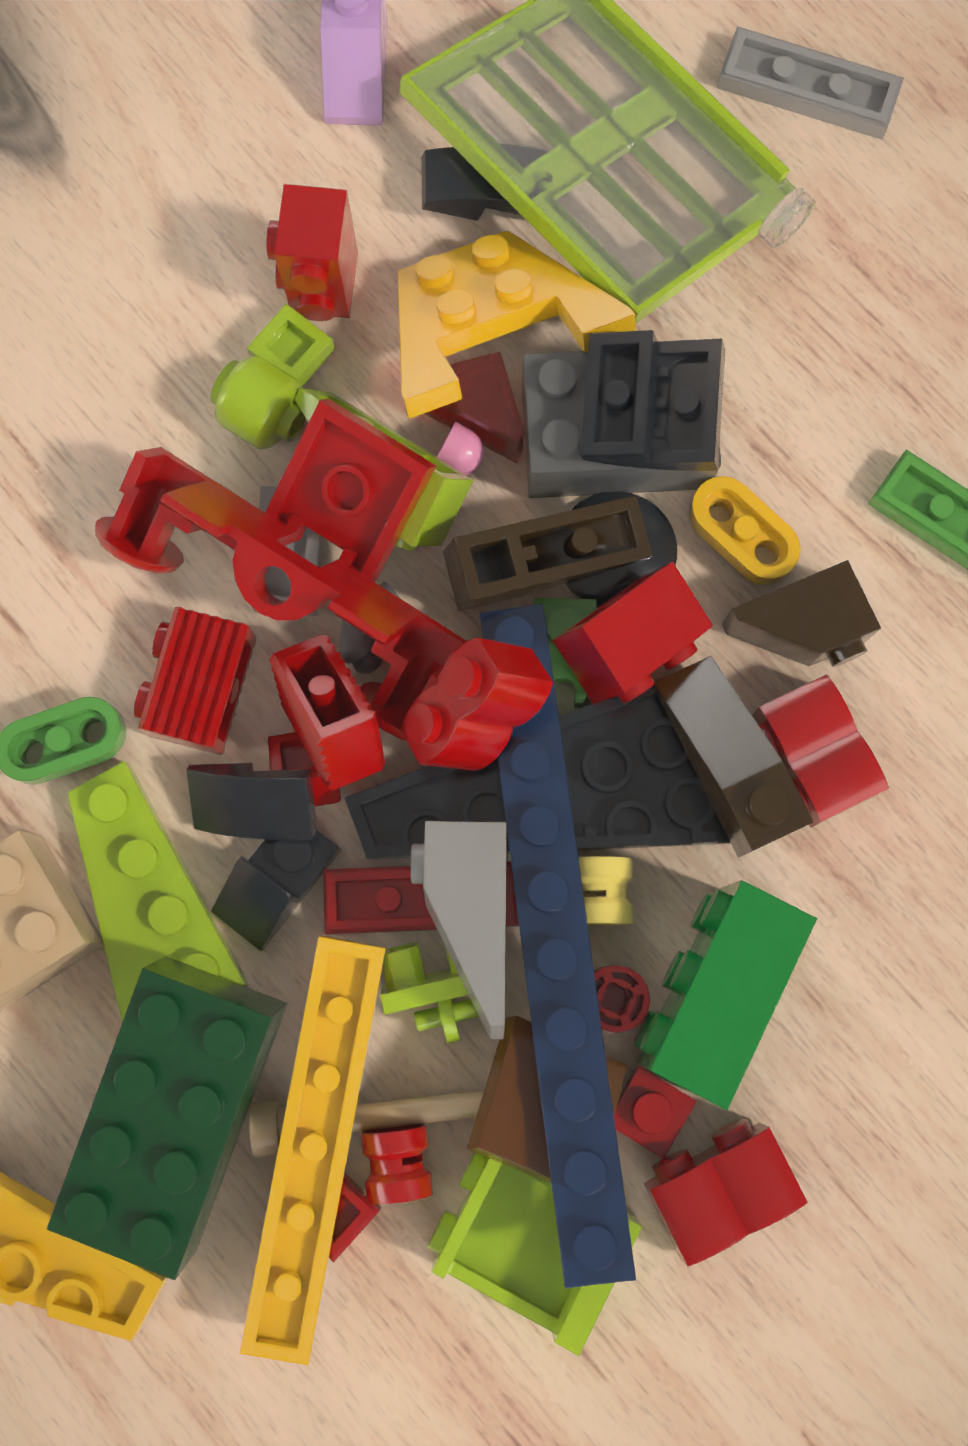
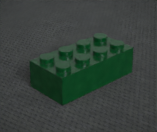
[46,956,288,1281]

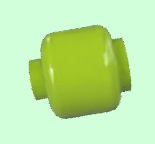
[210,356,306,450]

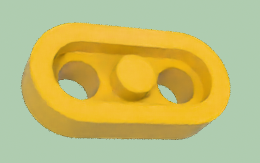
[689,476,801,585]

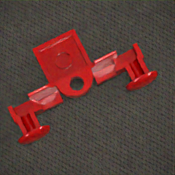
[95,399,467,741]

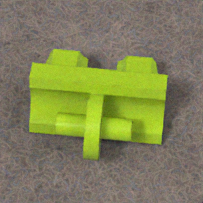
[380,942,479,1044]

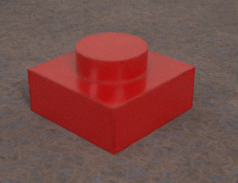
[614,1064,697,1159]

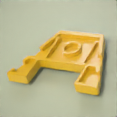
[397,230,636,419]

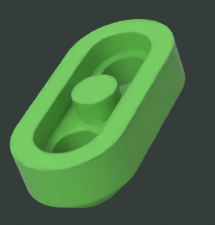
[0,697,126,785]

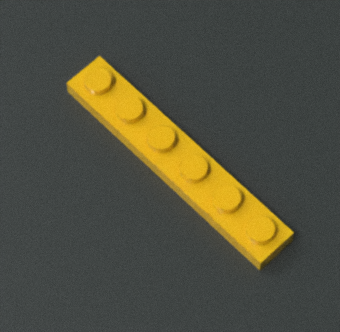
[239,935,386,1365]

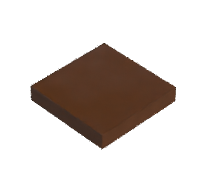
[467,1015,627,1184]

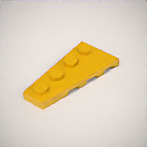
[0,1172,168,1341]

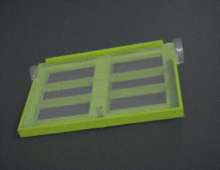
[399,0,816,323]

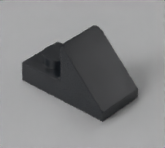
[211,830,342,951]

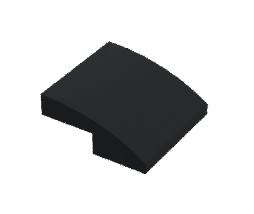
[580,330,725,471]

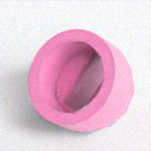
[437,422,484,475]

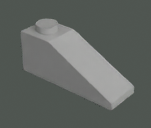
[411,821,506,1039]

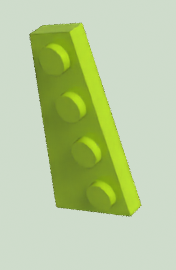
[67,761,249,1022]

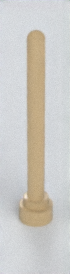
[249,1090,484,1158]

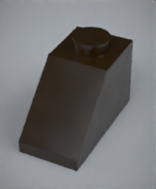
[722,560,881,667]

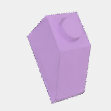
[320,0,388,126]

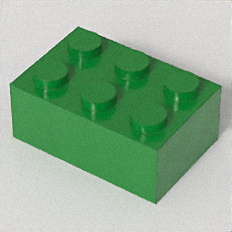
[633,880,818,1111]

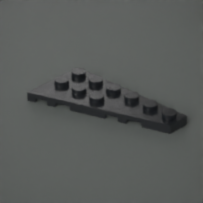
[344,674,731,860]

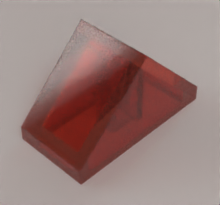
[424,351,524,464]

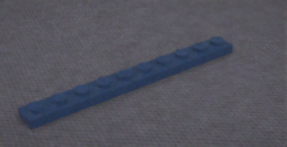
[480,604,636,1288]

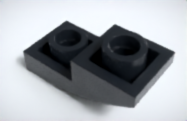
[421,147,549,221]
[186,763,317,840]

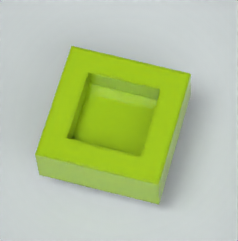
[247,304,335,387]

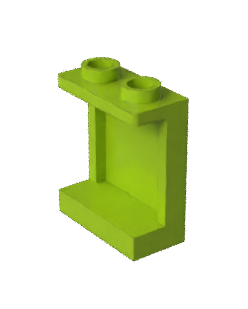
[427,1152,642,1356]

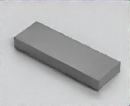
[717,26,904,140]

